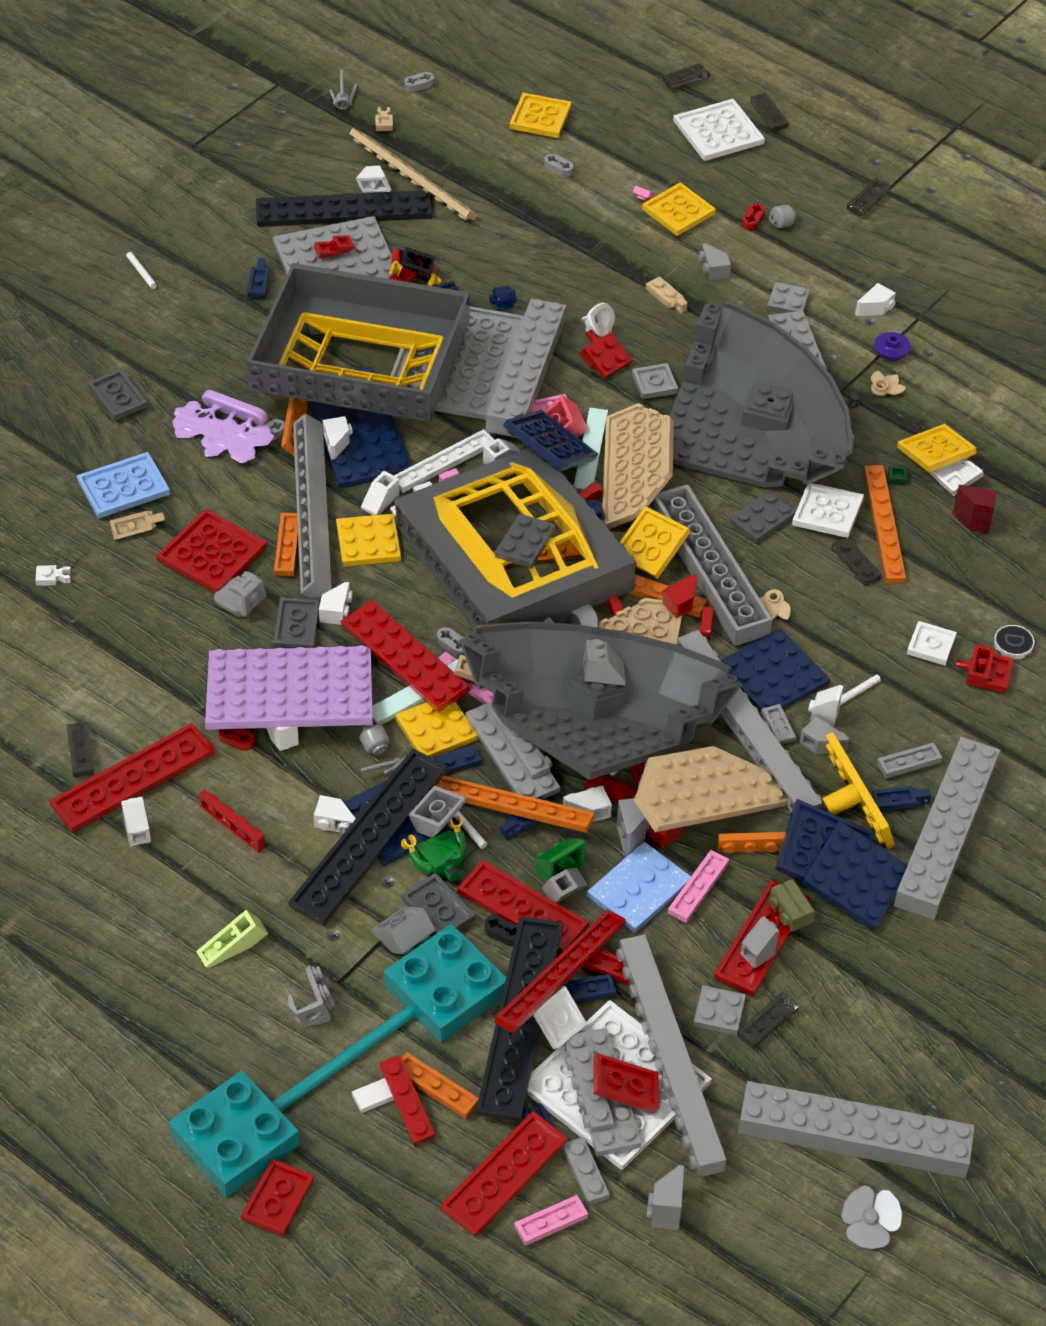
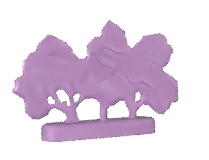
[172,390,274,463]

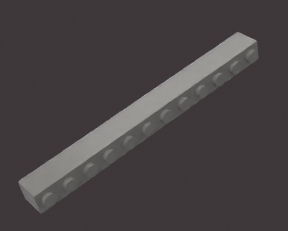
[293,413,332,602]
[677,630,823,813]
[616,935,726,1178]

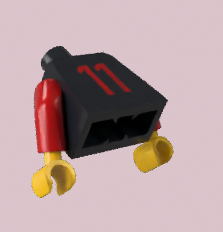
[389,247,441,287]

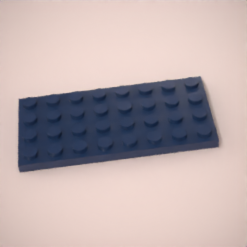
[308,366,412,489]

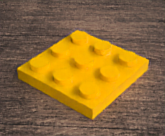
[509,93,571,138]
[642,182,716,236]
[897,424,977,472]
[619,506,691,579]
[336,513,401,567]
[395,701,478,758]

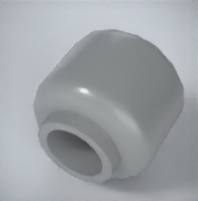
[769,205,796,229]
[359,724,390,755]

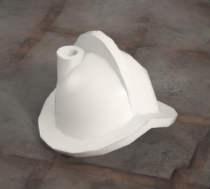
[581,303,615,337]

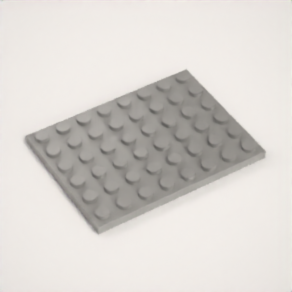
[273,216,394,335]
[390,306,524,420]

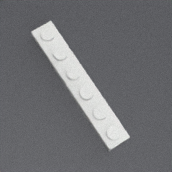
[394,429,494,493]

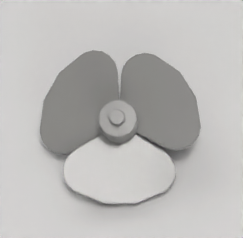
[841,1186,903,1249]

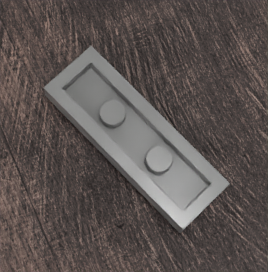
[877,742,943,779]
[562,1137,610,1206]

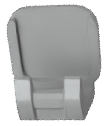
[214,571,267,617]
[288,965,336,1028]

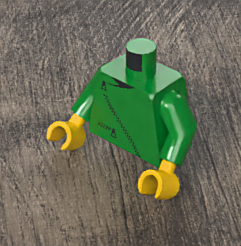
[401,816,466,882]

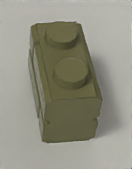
[769,879,815,932]

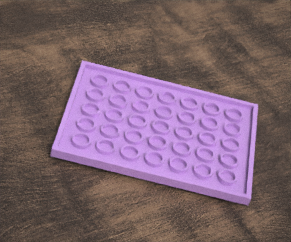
[205,645,373,729]

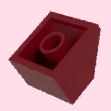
[953,484,997,534]

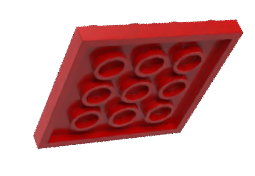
[156,509,267,593]

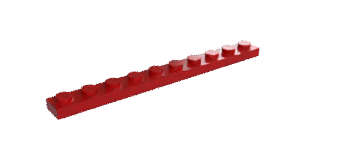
[494,910,626,1033]

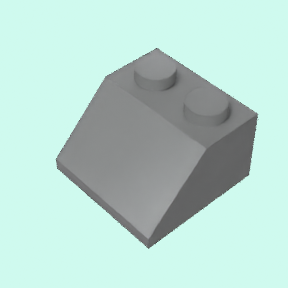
[583,639,626,685]
[409,786,467,838]
[617,798,649,858]
[371,906,436,955]
[646,1165,684,1230]

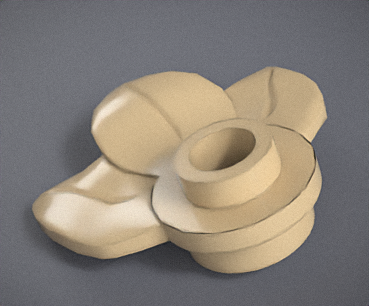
[871,371,906,396]
[760,589,791,620]

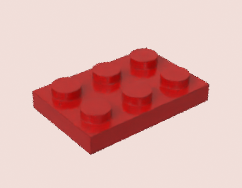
[593,1053,659,1114]
[241,1159,314,1237]

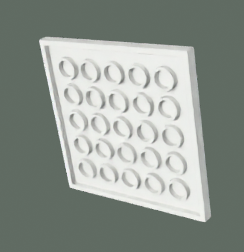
[527,1000,712,1170]

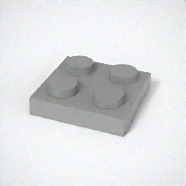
[767,282,810,313]
[632,363,678,400]
[693,985,746,1036]

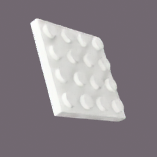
[673,99,765,161]

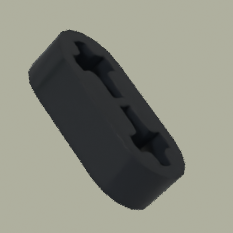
[484,915,518,947]

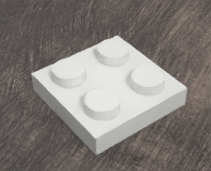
[907,621,957,666]
[533,986,587,1049]

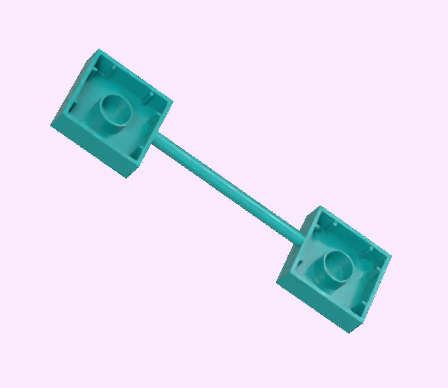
[168,924,506,1198]

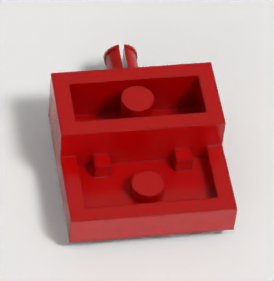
[580,330,633,379]
[955,644,1014,693]

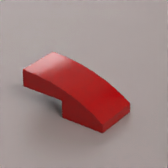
[313,235,355,259]

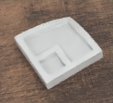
[930,459,983,496]

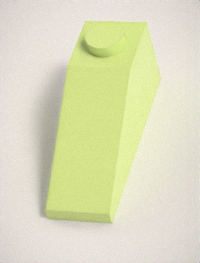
[196,910,269,968]

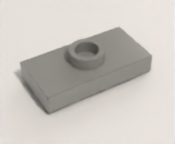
[760,704,796,745]

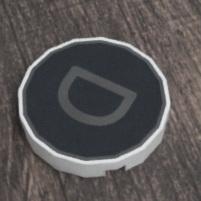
[994,625,1035,659]

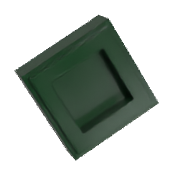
[888,466,908,486]

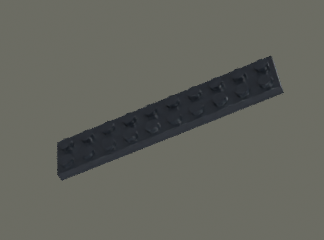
[256,190,432,227]
[288,748,448,926]
[476,916,563,1122]

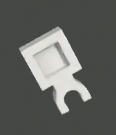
[36,565,71,586]

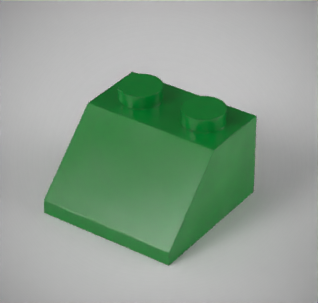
[534,838,585,883]

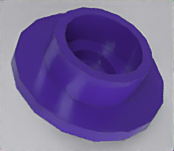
[874,332,911,361]

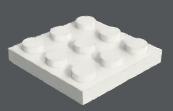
[792,483,864,538]

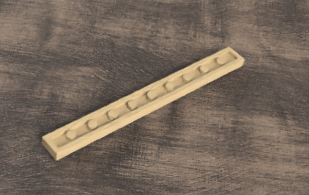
[349,128,478,221]

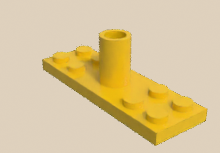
[822,732,895,850]

